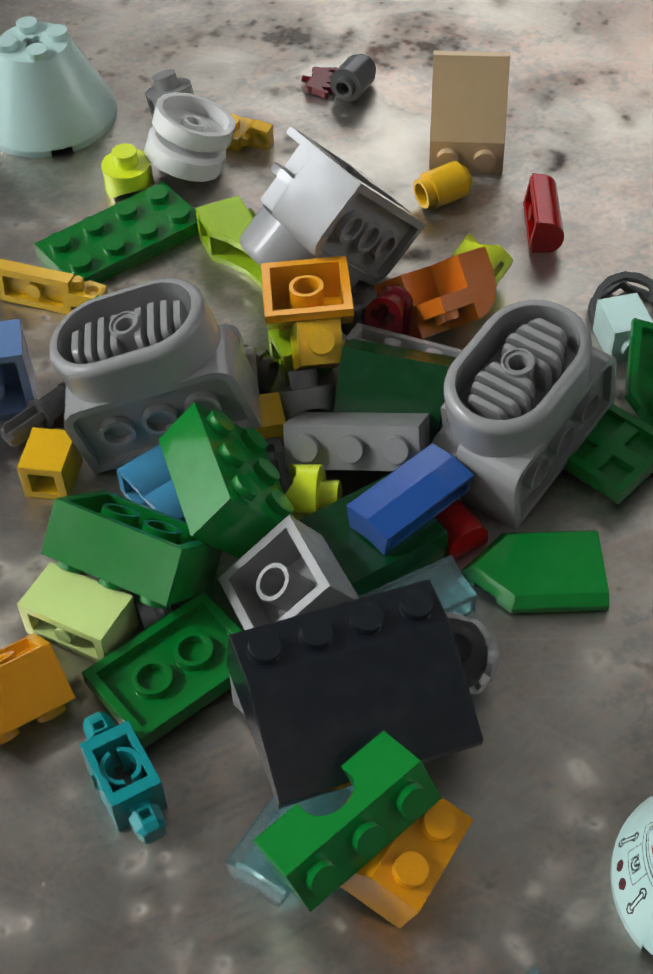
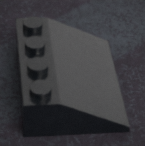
[226,579,484,809]

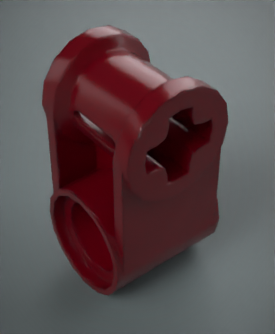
[364,285,413,336]

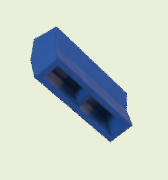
[346,443,474,555]

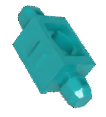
[79,711,168,844]

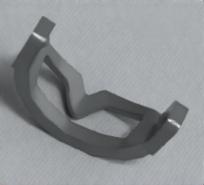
[588,271,653,326]

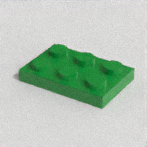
[82,591,242,749]

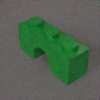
[252,730,442,912]

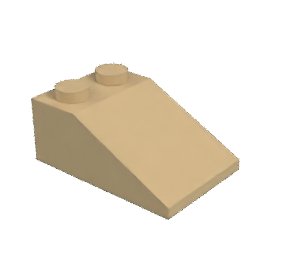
[429,50,510,174]

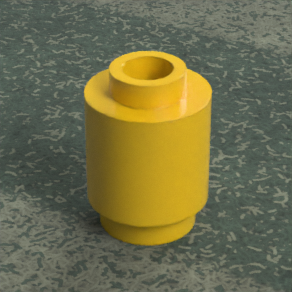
[413,161,472,209]

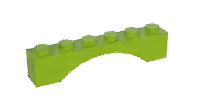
[195,195,332,387]

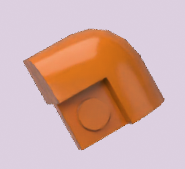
[374,246,496,339]

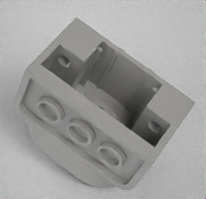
[240,126,426,291]
[49,278,262,474]
[431,300,617,531]

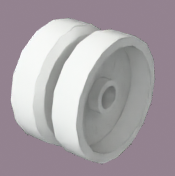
[144,92,235,182]

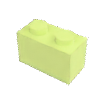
[17,562,139,663]

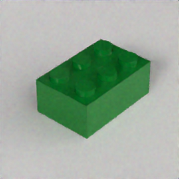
[158,402,294,559]
[41,490,222,609]

